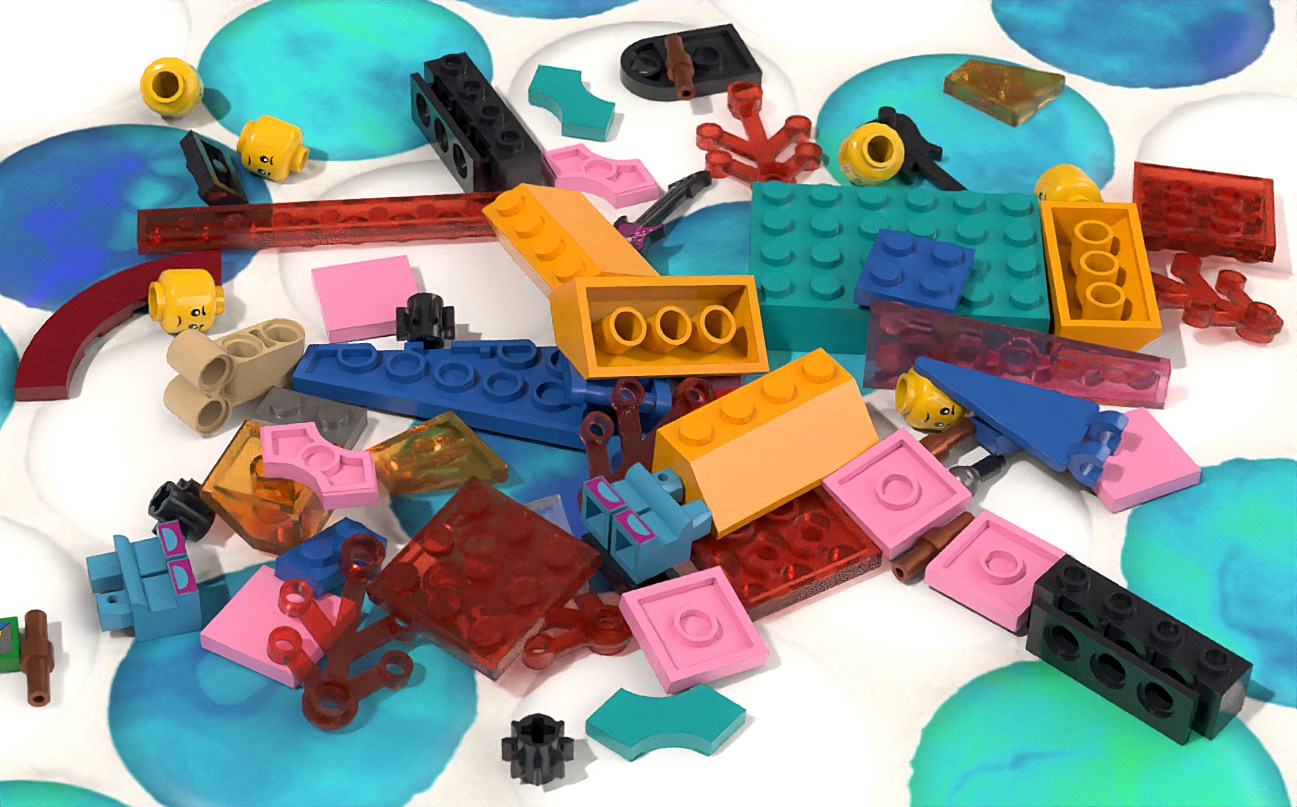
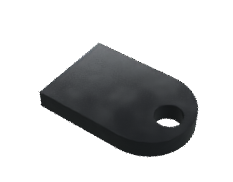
[620,23,762,102]

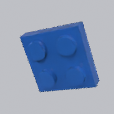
[853,228,976,325]

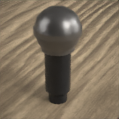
[948,454,1006,498]

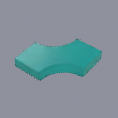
[528,64,616,142]
[585,682,746,762]

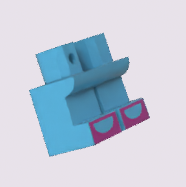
[581,462,712,584]
[86,520,203,642]

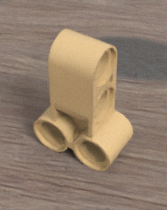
[163,318,305,436]

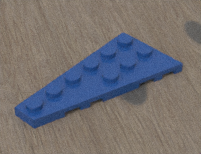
[292,339,605,450]

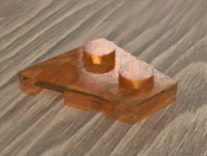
[943,59,1066,128]
[364,410,508,495]

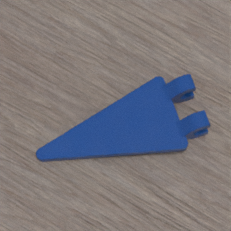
[913,356,1129,487]

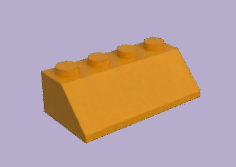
[482,183,660,300]
[1039,201,1162,372]
[548,275,770,380]
[652,347,880,540]

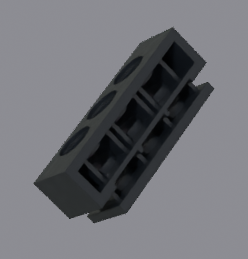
[410,52,541,205]
[1025,554,1254,746]

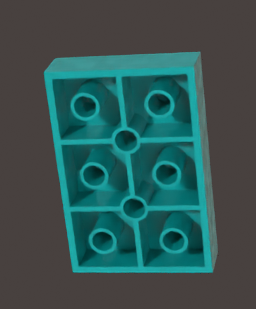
[748,181,1050,364]

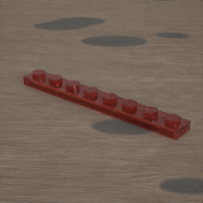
[137,191,506,255]

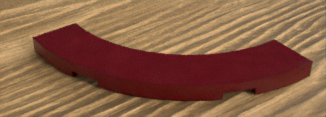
[14,249,223,401]

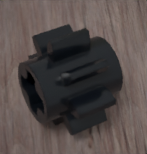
[396,292,455,349]
[148,478,216,543]
[501,713,574,786]

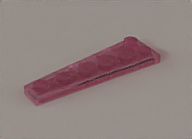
[863,299,1171,410]

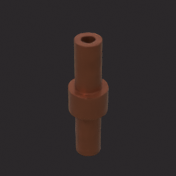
[664,34,695,101]
[919,417,976,463]
[892,511,975,582]
[20,609,55,707]

